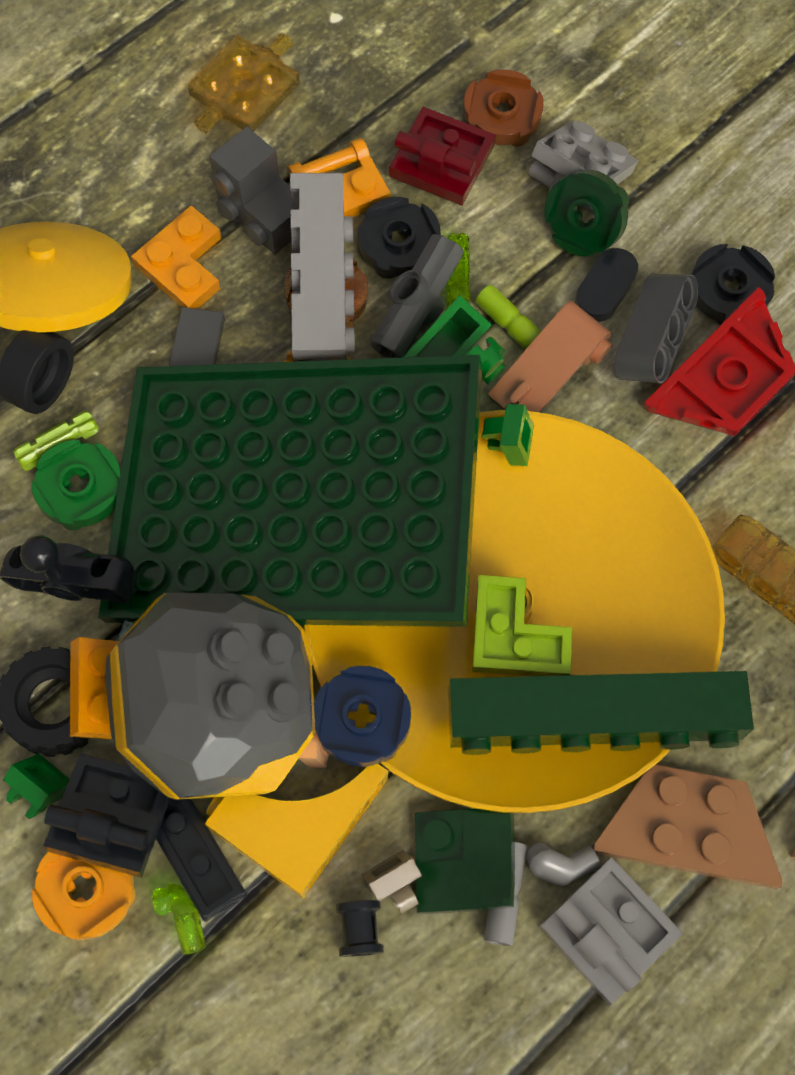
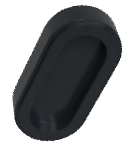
[575,248,638,322]

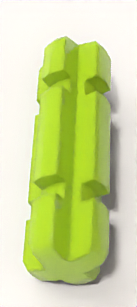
[13,410,99,471]

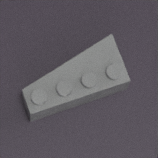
[290,173,355,362]

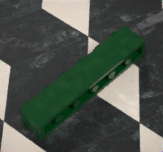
[448,671,754,755]

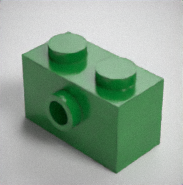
[403,295,492,358]

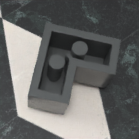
[209,126,293,255]

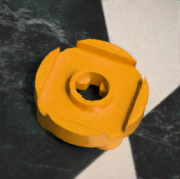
[32,852,136,940]

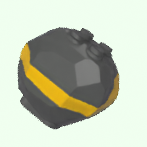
[105,593,316,799]

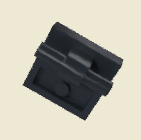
[43,753,170,878]

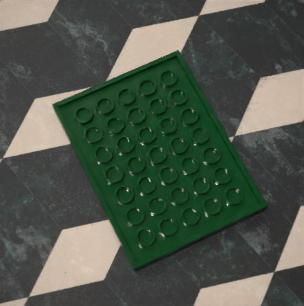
[98,355,482,627]

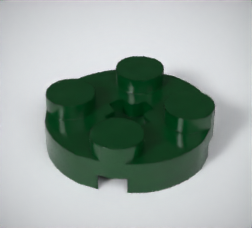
[544,169,629,257]

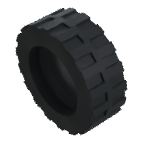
[0,646,90,757]

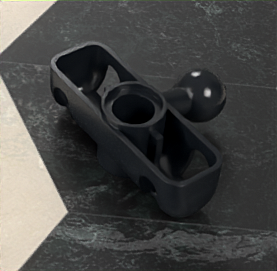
[0,535,135,603]

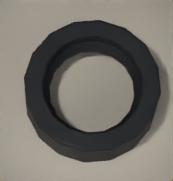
[0,330,74,414]

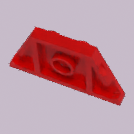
[643,287,795,436]

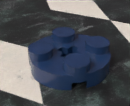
[314,666,411,767]

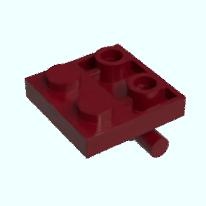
[389,107,496,206]

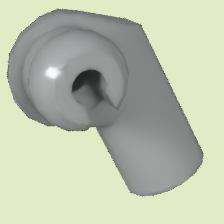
[526,842,601,886]

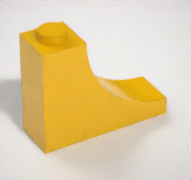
[205,763,388,899]

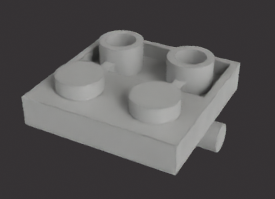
[528,120,639,215]
[539,857,683,1005]

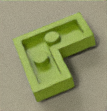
[472,575,572,676]

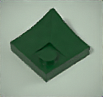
[414,809,515,914]

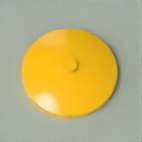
[0,222,132,332]

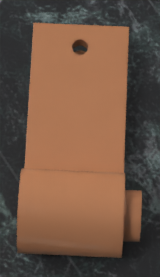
[487,301,613,413]

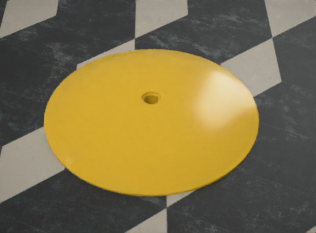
[304,410,725,813]

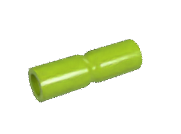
[475,284,542,350]

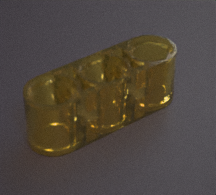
[711,515,795,624]

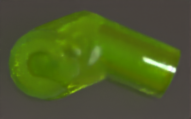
[152,883,206,954]

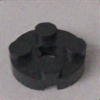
[358,197,441,279]
[692,244,775,325]

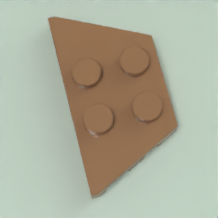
[592,765,782,890]

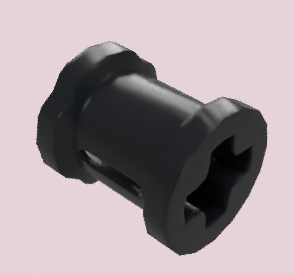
[336,900,384,957]

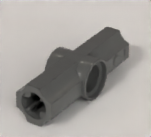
[370,234,464,358]

